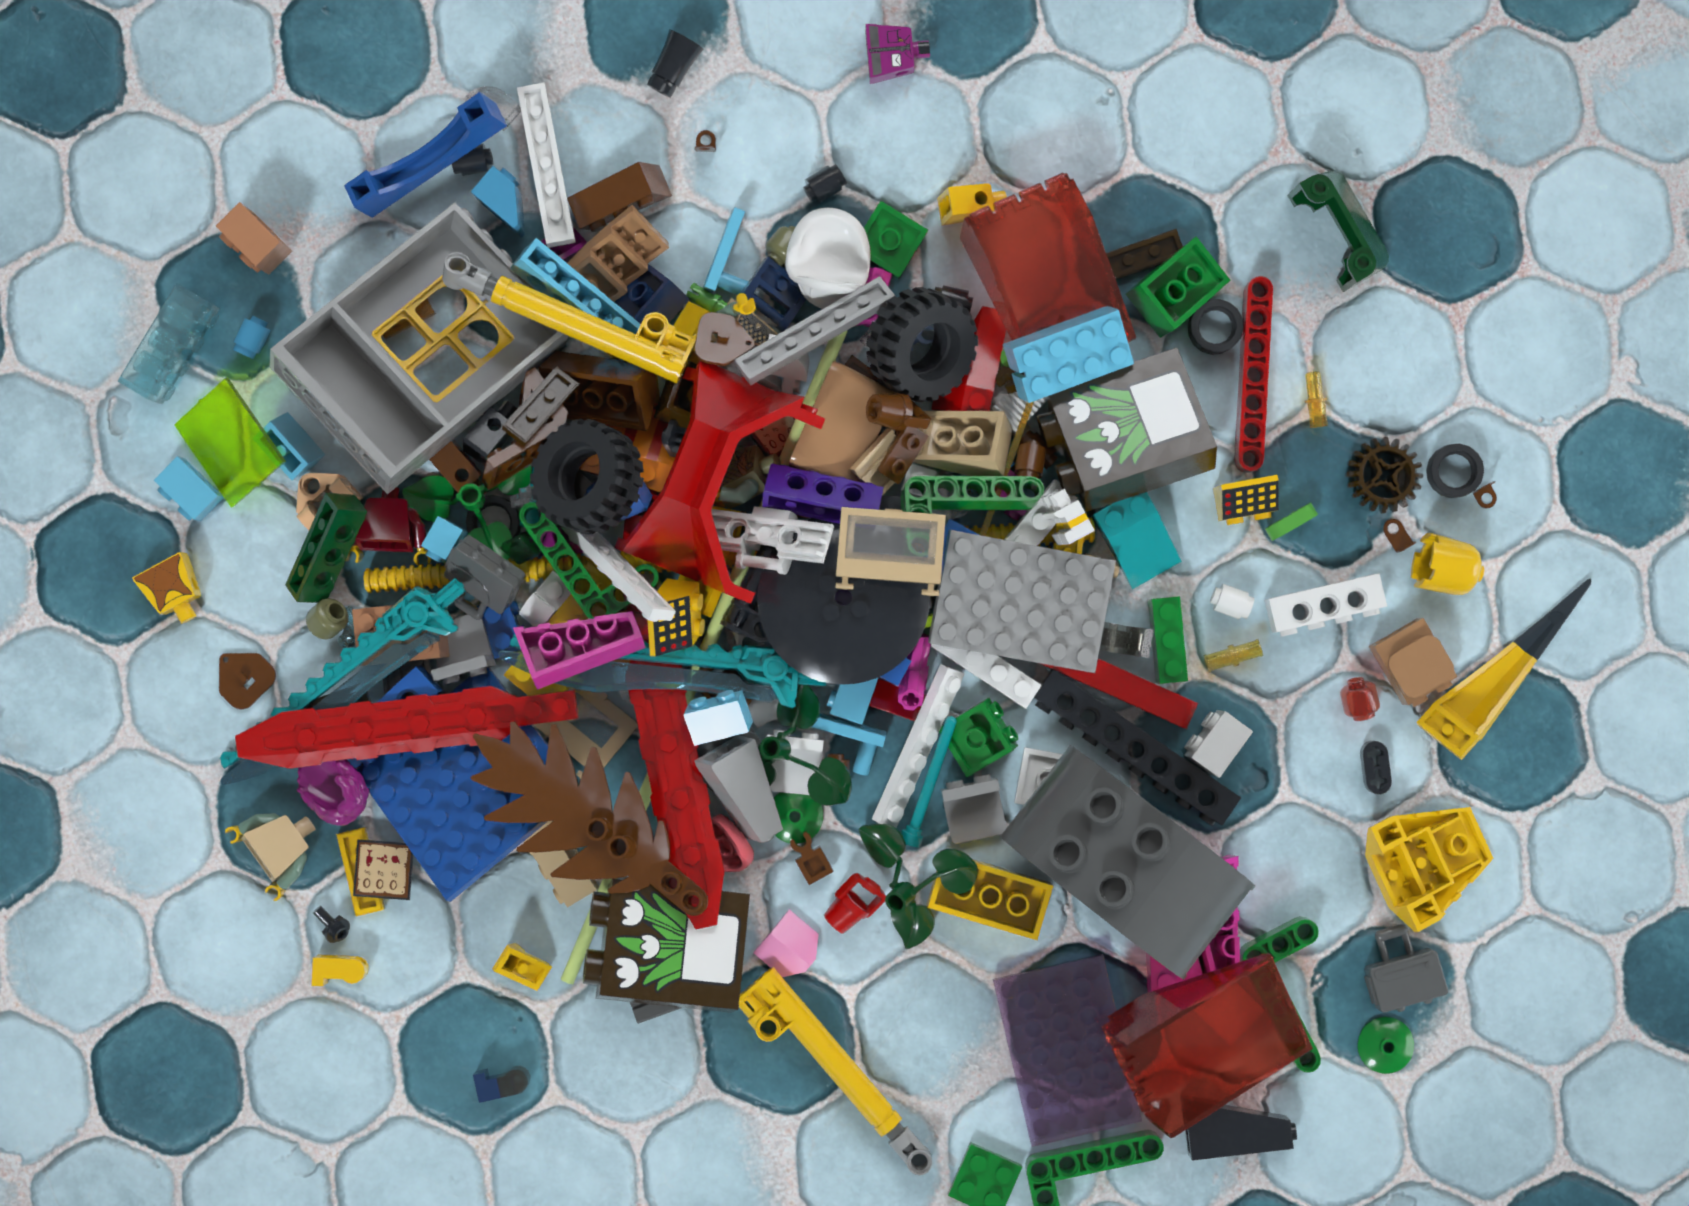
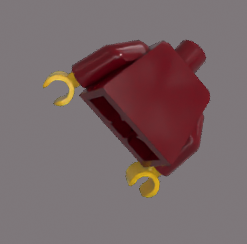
[345,487,432,565]

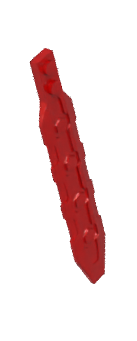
[623,594,725,930]
[235,686,579,769]

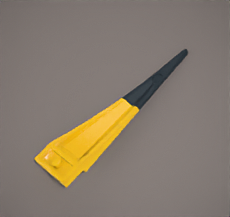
[1416,579,1591,760]

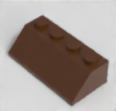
[538,351,658,431]

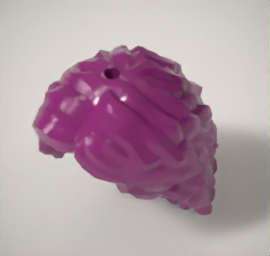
[297,759,369,826]

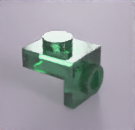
[500,530,546,565]

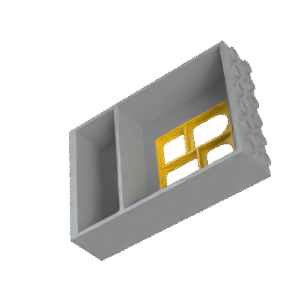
[270,203,569,494]

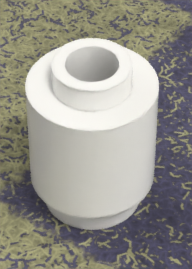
[1210,584,1254,619]

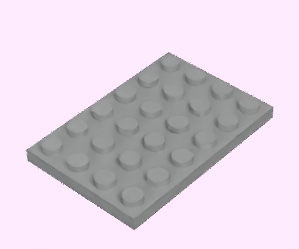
[928,530,1116,673]

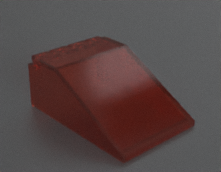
[960,172,1136,343]
[1102,953,1313,1138]

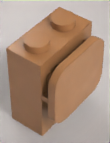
[1369,618,1458,707]

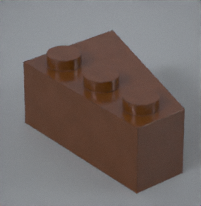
[567,162,672,232]

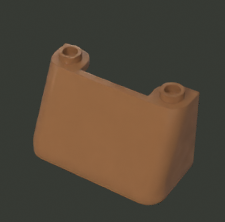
[789,361,896,482]

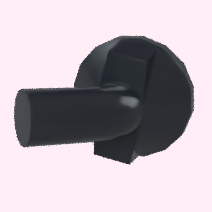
[313,905,350,943]

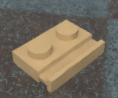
[850,428,914,496]

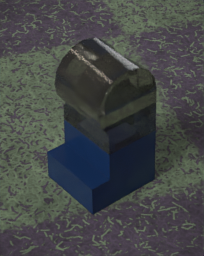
[473,1066,531,1103]

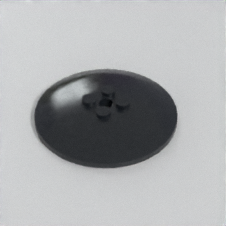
[757,518,930,685]

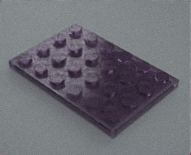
[992,954,1142,1147]

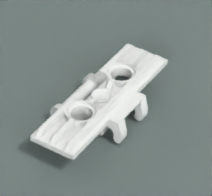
[711,506,834,575]

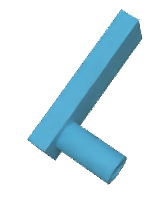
[703,207,749,295]
[812,713,887,776]

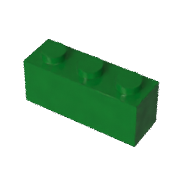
[1148,596,1188,684]

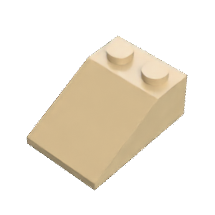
[914,411,1013,476]

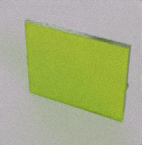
[174,377,286,508]

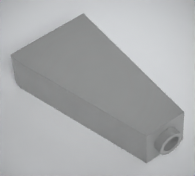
[695,735,783,843]

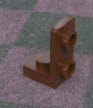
[877,427,929,484]

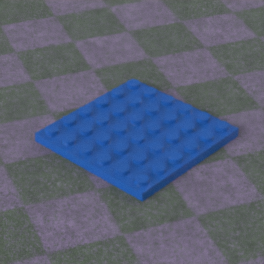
[357,667,579,902]

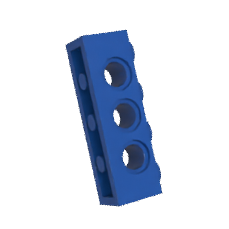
[347,665,444,768]

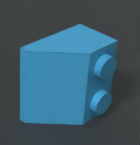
[471,166,525,238]

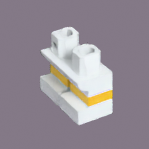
[1041,489,1094,545]

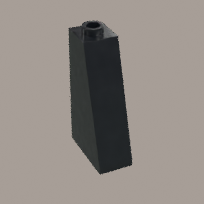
[1181,1098,1297,1161]

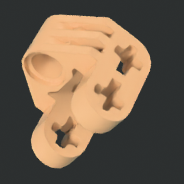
[296,473,362,530]

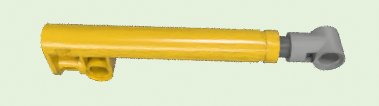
[442,252,697,383]
[739,967,932,1175]

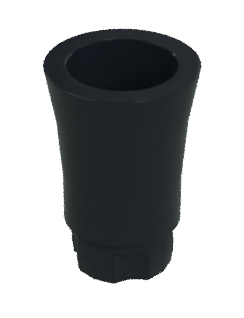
[647,29,704,98]

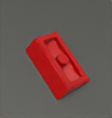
[869,679,926,721]

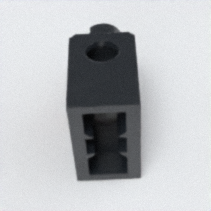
[463,401,517,467]

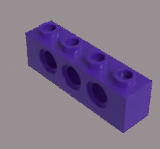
[762,463,884,531]

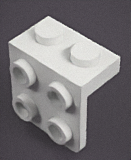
[767,729,824,795]

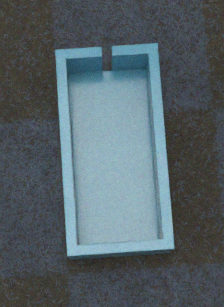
[1003,306,1134,403]

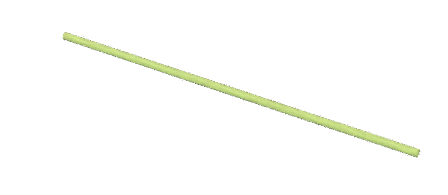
[561,331,848,984]

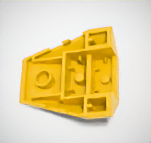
[1365,807,1494,932]

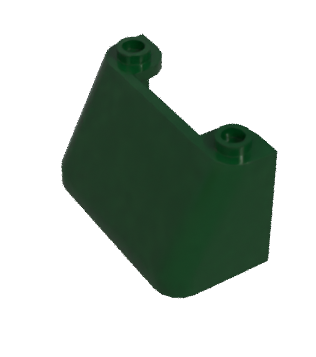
[1287,171,1389,292]

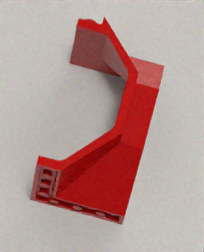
[614,360,825,604]

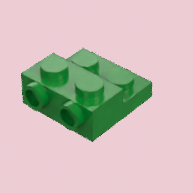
[939,698,1019,777]

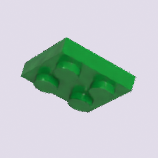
[864,201,929,279]
[947,1142,1022,1206]

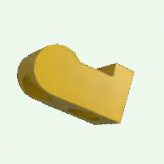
[311,954,369,986]

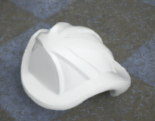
[785,208,870,309]

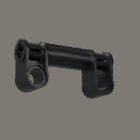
[720,545,774,643]

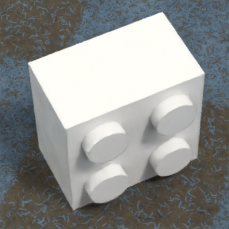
[1184,710,1253,778]

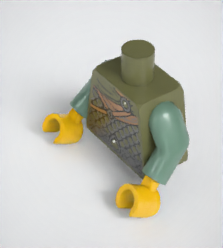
[716,445,781,509]

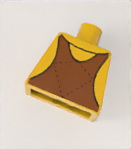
[132,552,201,624]

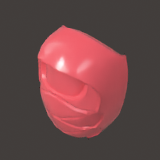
[711,814,754,872]

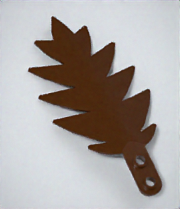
[471,722,708,916]

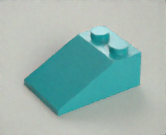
[1091,492,1182,589]

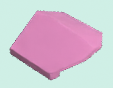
[753,909,819,977]

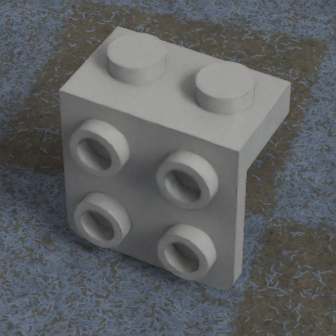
[431,615,496,685]
[941,774,1007,844]

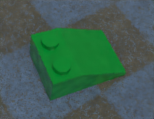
[1125,236,1231,338]

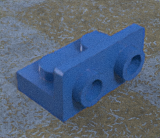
[476,600,526,659]

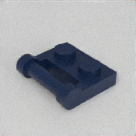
[739,257,806,332]

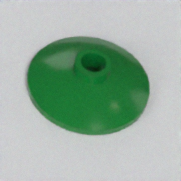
[774,792,823,844]
[1357,1017,1414,1074]

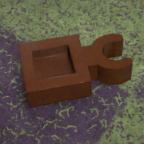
[790,831,834,885]

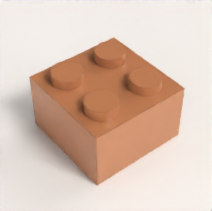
[216,202,292,275]

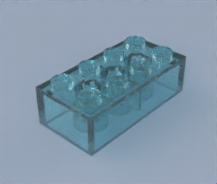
[118,283,220,404]

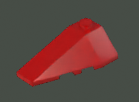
[931,306,1010,411]

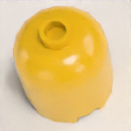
[1411,533,1484,595]

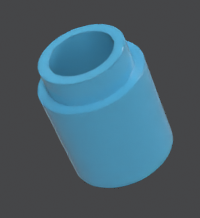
[233,315,271,359]

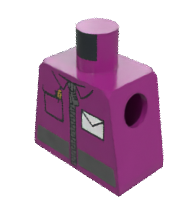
[865,24,930,84]

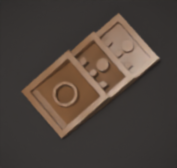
[567,205,669,302]

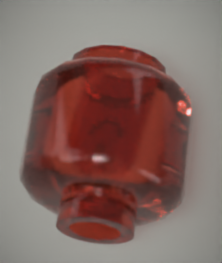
[1340,677,1380,721]

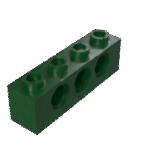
[285,493,368,603]

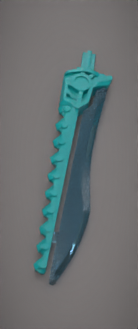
[220,578,466,785]
[498,635,826,708]

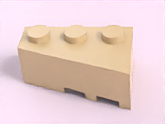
[524,821,599,908]

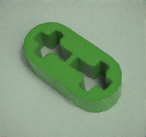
[1265,502,1318,541]

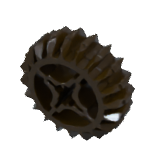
[1345,437,1423,514]

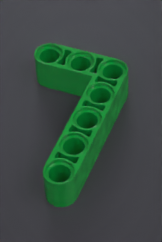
[901,476,1044,558]
[519,502,659,619]
[1240,916,1321,1073]
[1025,1130,1164,1206]

